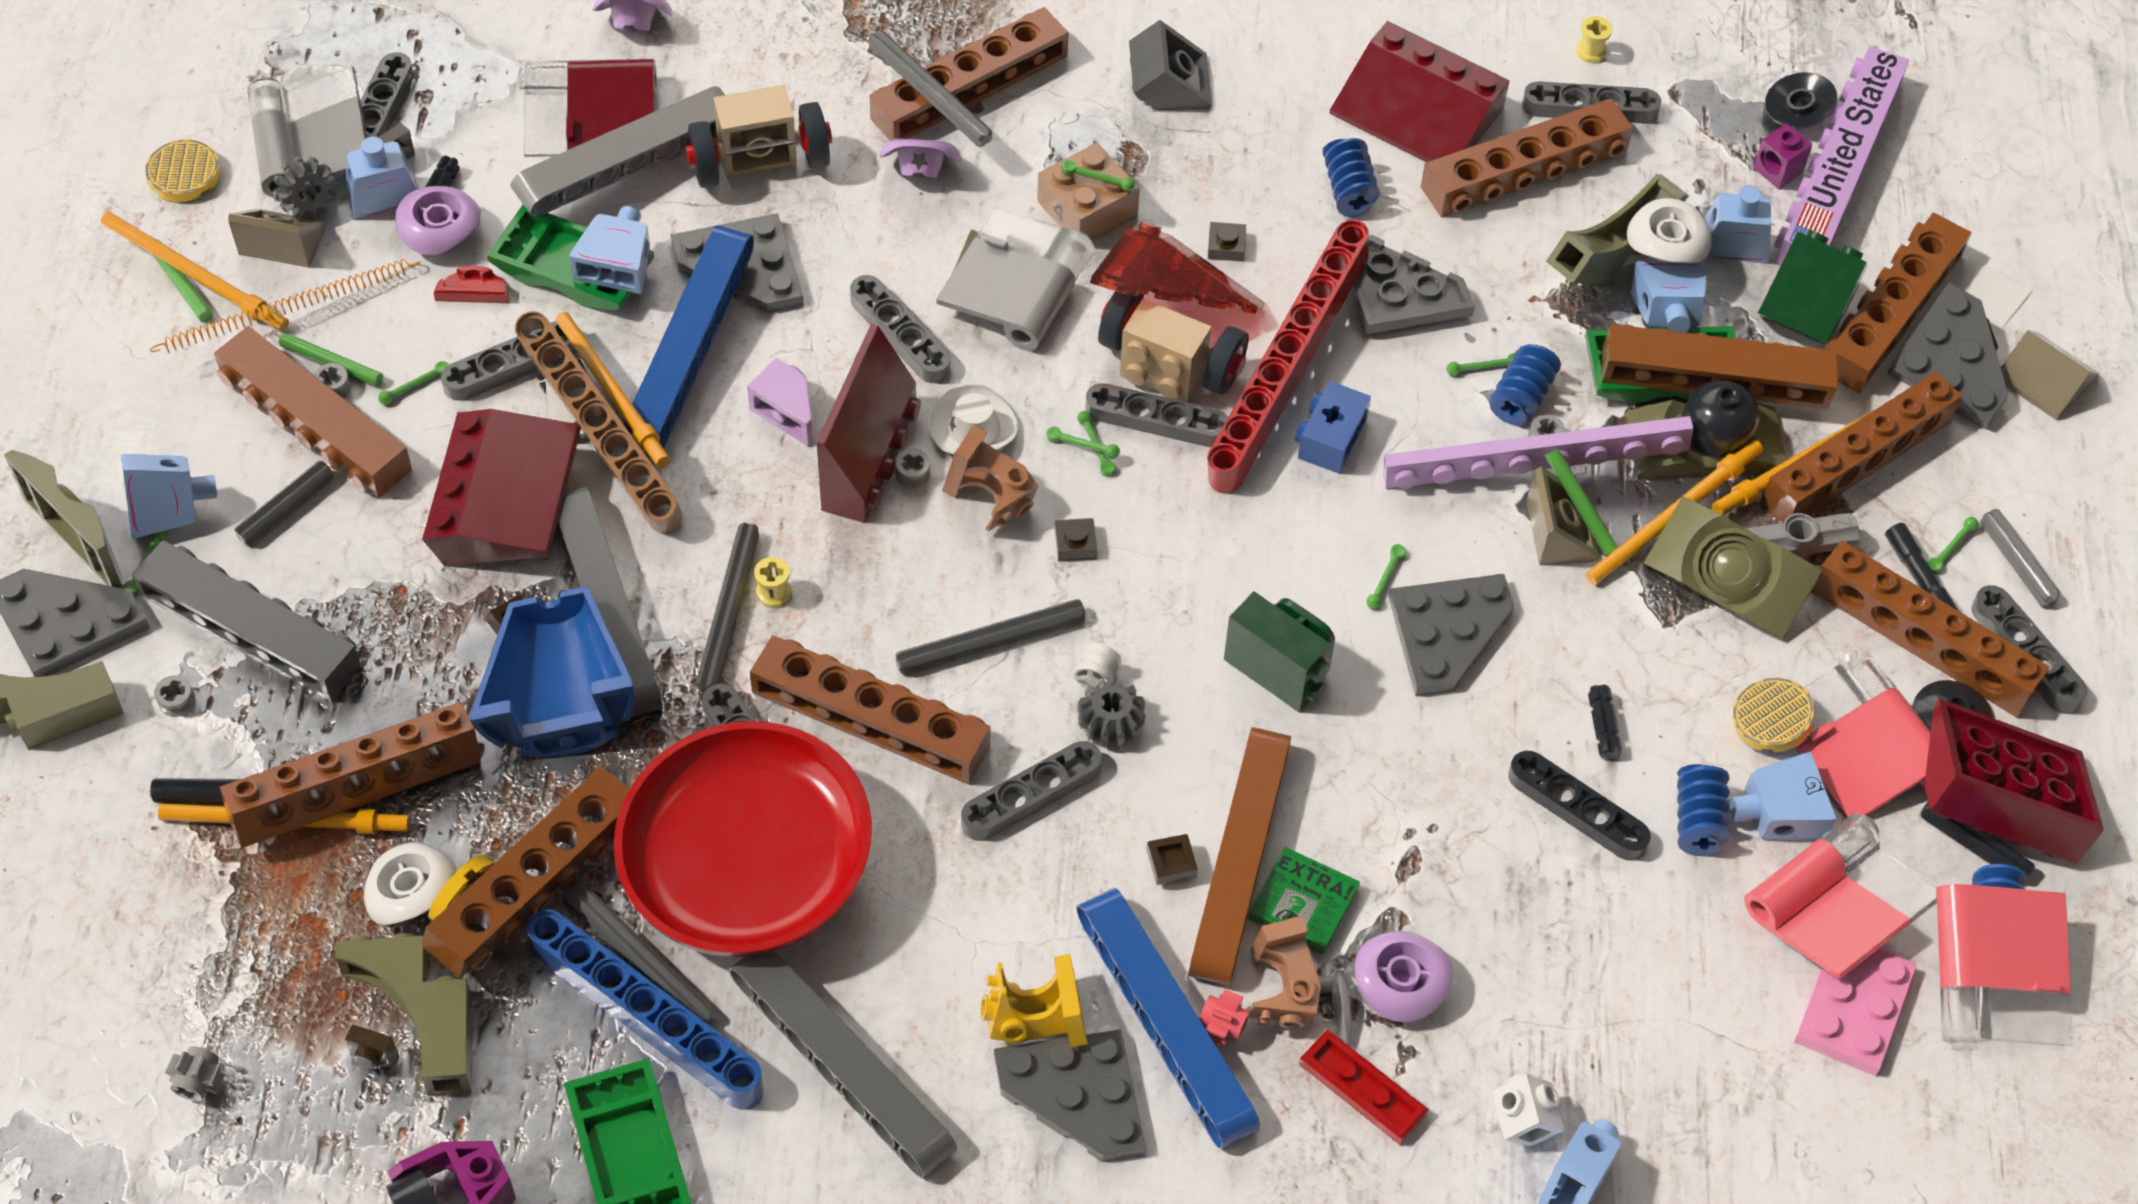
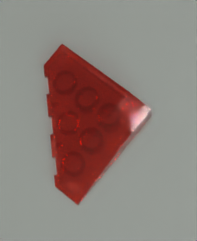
[1090,221,1265,314]

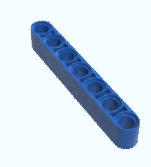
[624,225,754,449]
[1076,888,1260,1149]
[526,909,764,1110]

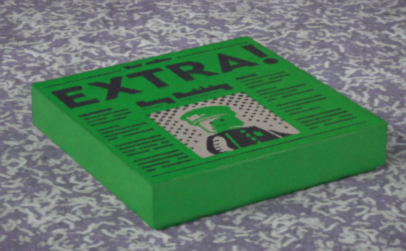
[1248,847,1360,954]

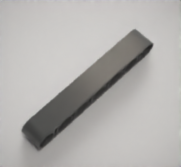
[557,486,663,718]
[729,951,957,1178]

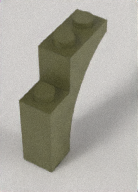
[1546,174,1689,284]
[0,661,124,750]
[336,933,472,1096]

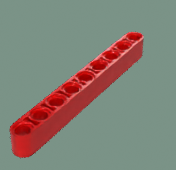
[1207,219,1369,493]

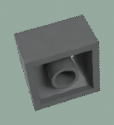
[1129,20,1212,110]

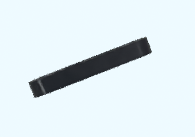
[1508,750,1651,861]

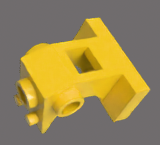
[980,954,1088,1048]

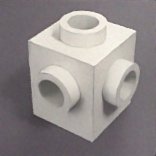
[1492,1073,1565,1147]

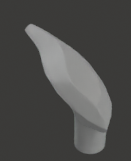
[1318,970,1352,1046]

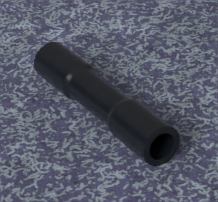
[1885,523,1960,612]

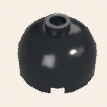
[1681,380,1760,457]

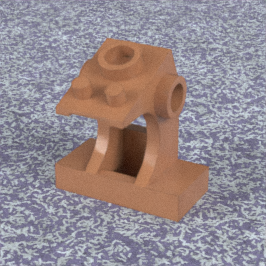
[942,425,1039,532]
[1249,915,1321,1028]

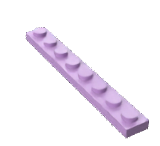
[1383,416,1693,489]

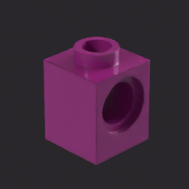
[1753,123,1813,189]

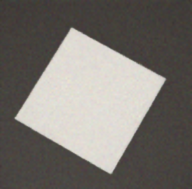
[1950,257,2032,334]

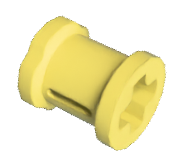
[1576,16,1613,63]
[754,557,792,608]

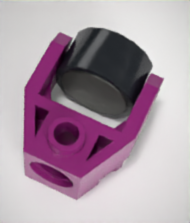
[385,1141,516,1204]

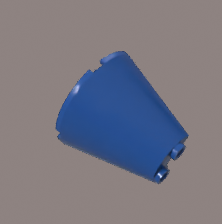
[470,586,635,757]

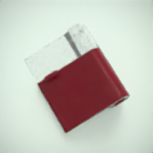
[518,59,657,157]

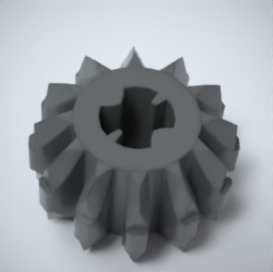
[273,156,337,219]
[1077,678,1146,748]

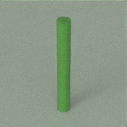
[153,239,213,322]
[278,332,384,387]
[1545,448,1618,555]

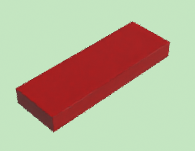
[1299,1029,1429,1145]

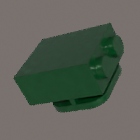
[1758,230,1868,346]
[1223,591,1335,713]

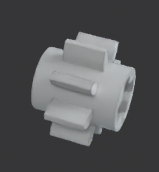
[165,1046,225,1101]

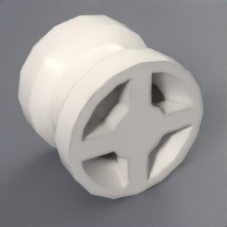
[1074,643,1122,689]

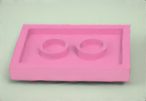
[1794,949,1917,1076]

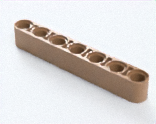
[515,311,682,533]

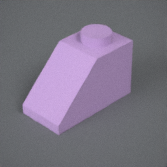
[747,358,813,447]

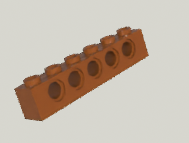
[869,7,1069,141]
[1420,98,1633,217]
[1824,212,1972,394]
[1760,371,1963,523]
[1812,540,2050,718]
[750,635,991,785]
[220,702,481,849]
[422,766,629,979]

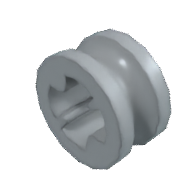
[314,363,351,398]
[1528,414,1565,436]
[896,449,930,488]
[154,675,195,717]

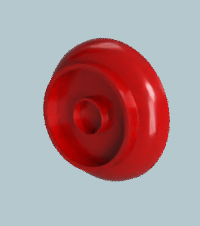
[614,721,872,957]

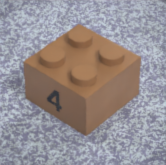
[1037,142,1140,248]

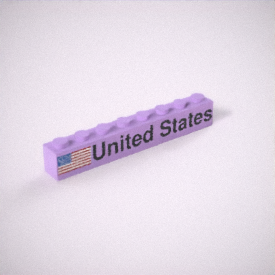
[1774,46,1909,265]

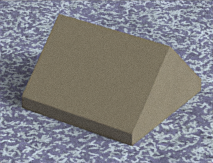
[228,208,327,268]
[2001,330,2100,420]
[1526,467,1600,565]

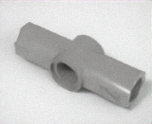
[1747,513,1860,560]

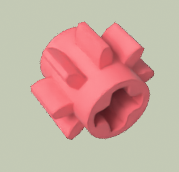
[1199,989,1250,1047]

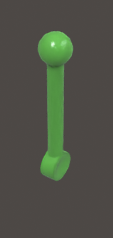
[1061,160,1136,192]
[1446,353,1514,376]
[378,361,449,405]
[1077,410,1115,477]
[1046,426,1120,459]
[1927,517,1979,575]
[123,530,167,597]
[1366,544,1406,609]

